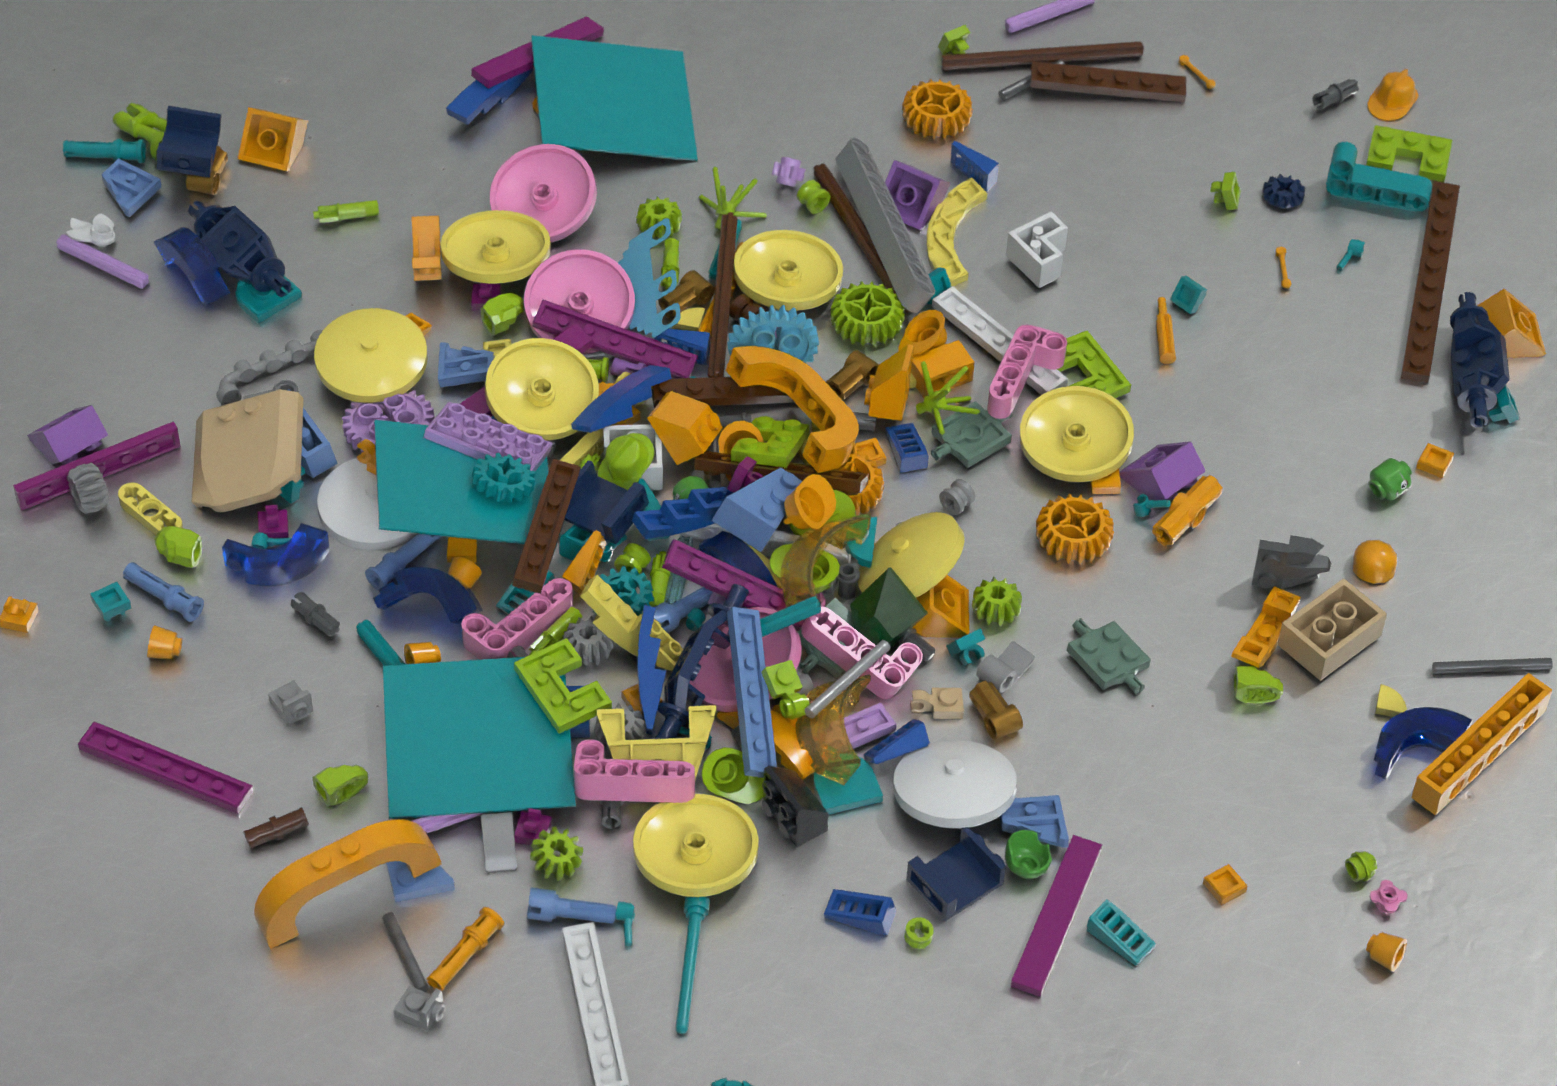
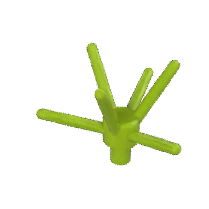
[699,167,767,231]
[916,361,980,435]

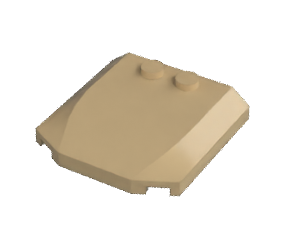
[191,389,304,512]

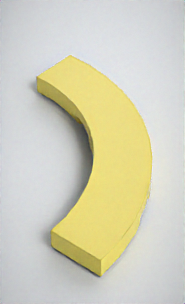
[926,178,987,287]

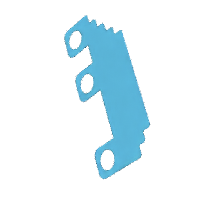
[617,218,681,338]

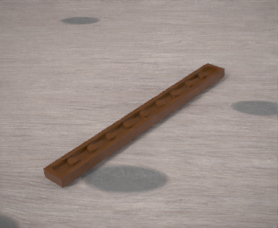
[1400,181,1460,383]

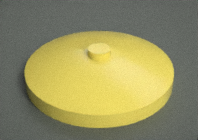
[441,210,551,284]
[733,230,843,311]
[314,308,428,403]
[485,338,599,441]
[1020,386,1134,482]
[857,512,965,598]
[633,794,759,897]

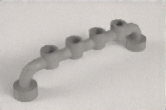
[216,330,323,406]

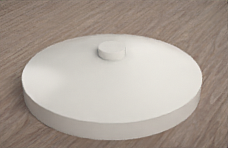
[317,458,418,550]
[894,740,1017,828]

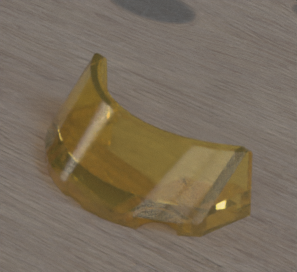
[780,514,871,607]
[795,674,871,785]

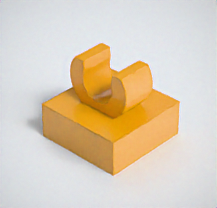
[0,596,39,633]

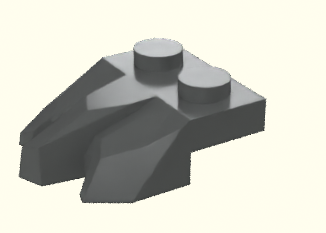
[1252,535,1331,589]

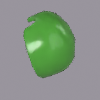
[1005,830,1052,879]

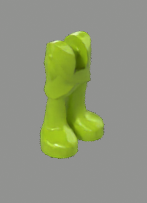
[113,102,167,161]

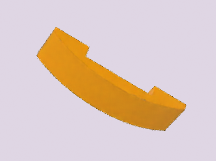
[1231,586,1301,668]
[717,709,824,780]

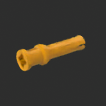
[426,907,505,991]

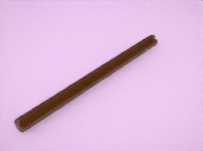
[941,41,1144,70]
[813,163,910,314]
[707,212,738,378]

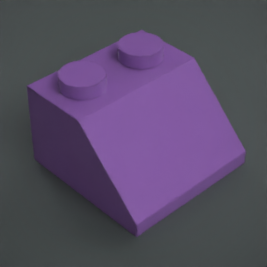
[885,160,950,230]
[27,405,108,465]
[1119,441,1206,500]

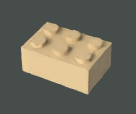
[1278,578,1387,681]

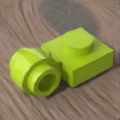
[761,660,810,719]

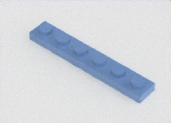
[727,607,777,778]

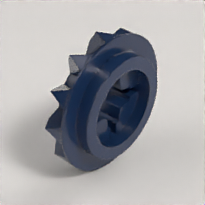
[1262,174,1305,208]

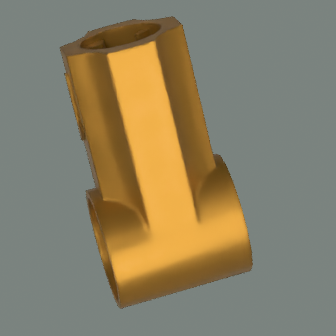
[186,146,228,195]
[658,270,715,318]
[826,350,879,400]
[969,680,1023,740]

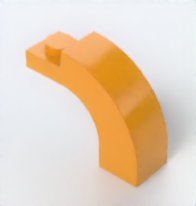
[412,215,442,281]

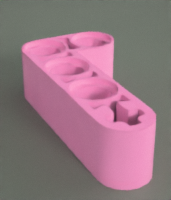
[987,325,1067,419]
[461,578,573,660]
[801,606,922,699]
[574,739,695,803]

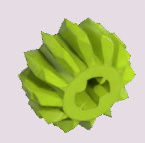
[636,196,682,239]
[972,577,1022,627]
[530,826,584,881]

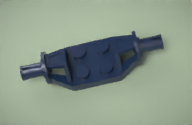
[188,201,291,297]
[1450,292,1510,428]
[655,584,750,739]

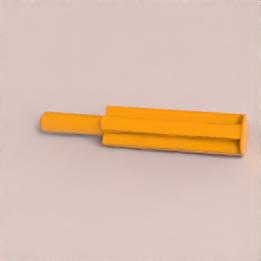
[1156,297,1176,364]

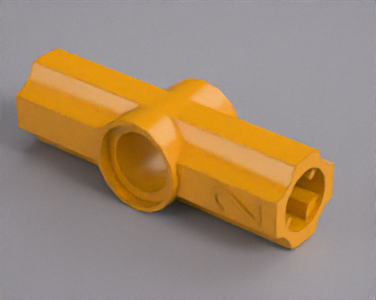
[1152,475,1223,546]

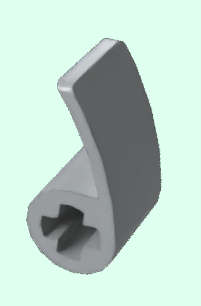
[976,641,1035,693]
[481,812,517,873]

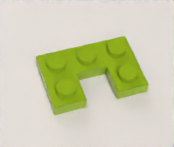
[1366,125,1453,182]
[1057,330,1131,398]
[731,416,810,468]
[514,638,612,734]

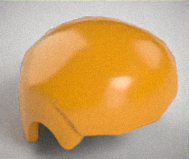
[1353,540,1397,584]

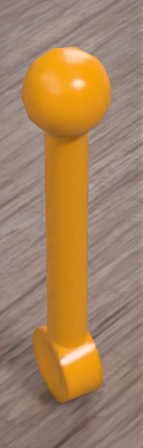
[1179,55,1216,89]
[1275,246,1292,289]

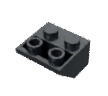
[761,766,829,847]

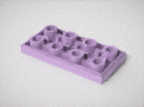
[424,402,553,471]

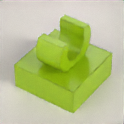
[938,25,970,54]
[1210,172,1241,210]

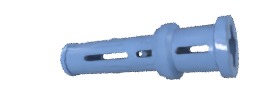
[365,534,442,591]
[123,562,204,622]

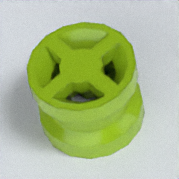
[797,180,831,214]
[614,543,651,574]

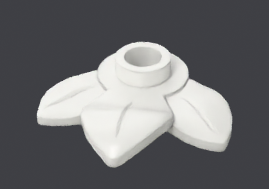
[66,213,115,247]

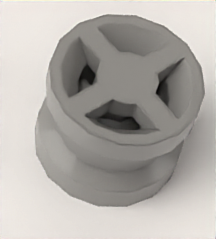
[939,479,976,515]

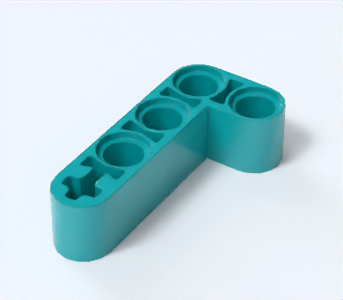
[1326,142,1433,212]

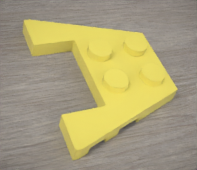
[597,705,716,782]

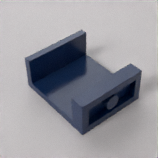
[156,106,222,178]
[565,460,649,545]
[906,827,1006,921]

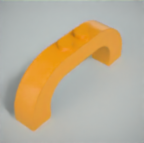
[725,346,859,473]
[254,820,442,949]

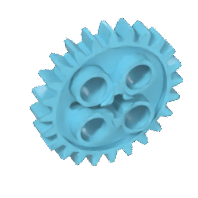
[727,305,819,363]

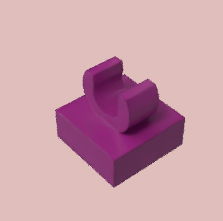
[471,283,501,311]
[727,456,764,492]
[258,505,289,539]
[514,808,552,846]

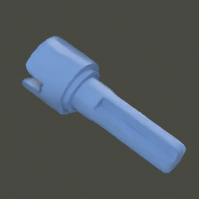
[654,587,713,633]
[526,887,616,924]

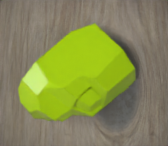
[481,293,524,336]
[154,526,203,568]
[1233,666,1283,704]
[312,765,368,806]

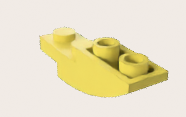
[580,575,683,671]

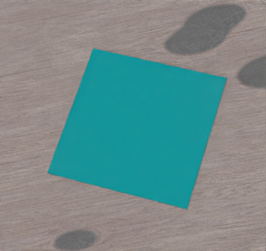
[531,35,698,161]
[374,420,549,544]
[383,657,576,819]

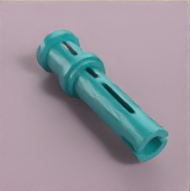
[63,139,146,163]

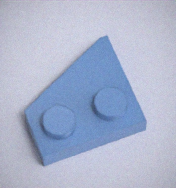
[102,159,162,217]
[438,342,495,388]
[999,795,1069,848]
[386,861,455,902]

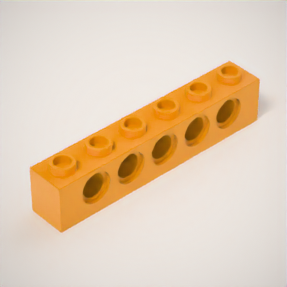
[1411,673,1553,816]

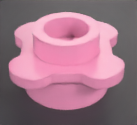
[1370,880,1408,913]

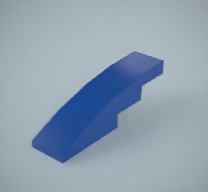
[446,68,534,125]
[571,365,671,433]
[632,487,734,539]
[637,605,666,735]

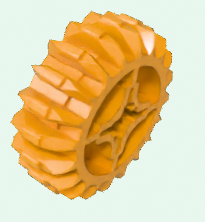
[902,78,973,140]
[837,450,884,519]
[1036,493,1114,565]

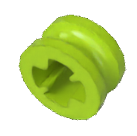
[904,917,934,949]

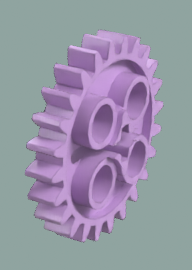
[342,390,435,453]

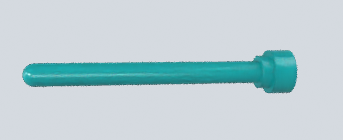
[675,896,710,1034]

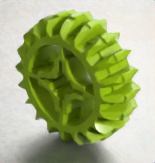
[830,281,905,347]

